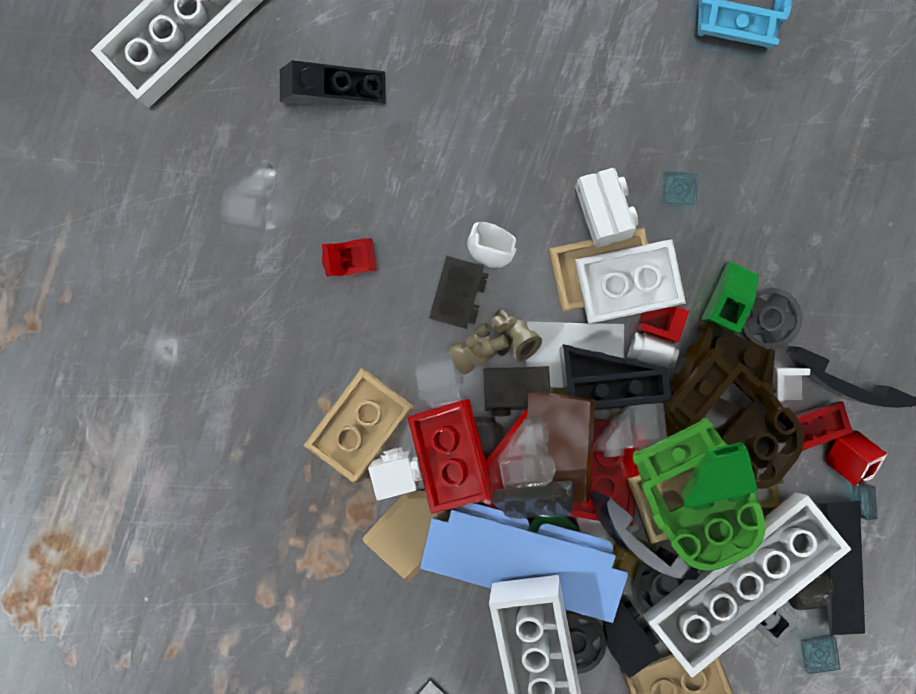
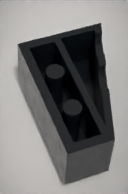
[559,344,671,411]

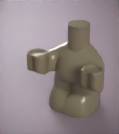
[491,309,542,362]
[449,323,509,375]

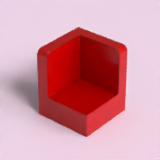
[636,307,689,342]
[826,430,888,486]

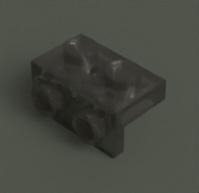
[429,255,489,329]
[483,366,550,417]
[492,480,576,519]

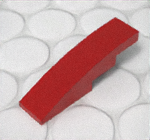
[794,401,853,451]

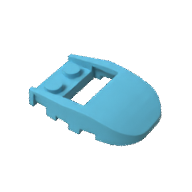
[698,0,792,50]

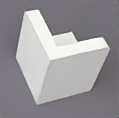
[771,367,810,402]

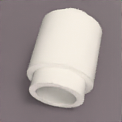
[627,332,679,368]

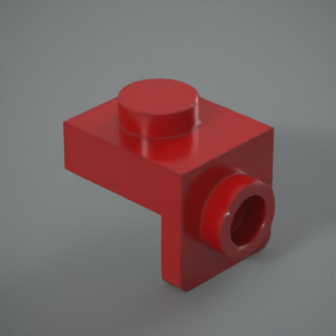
[322,238,376,277]

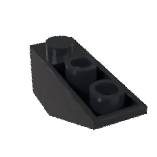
[279,60,385,105]
[602,599,661,679]

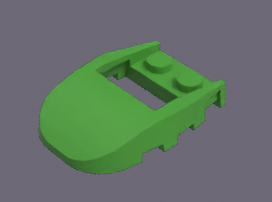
[633,417,766,571]

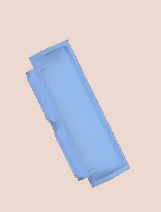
[420,503,628,623]

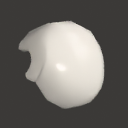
[467,222,517,268]

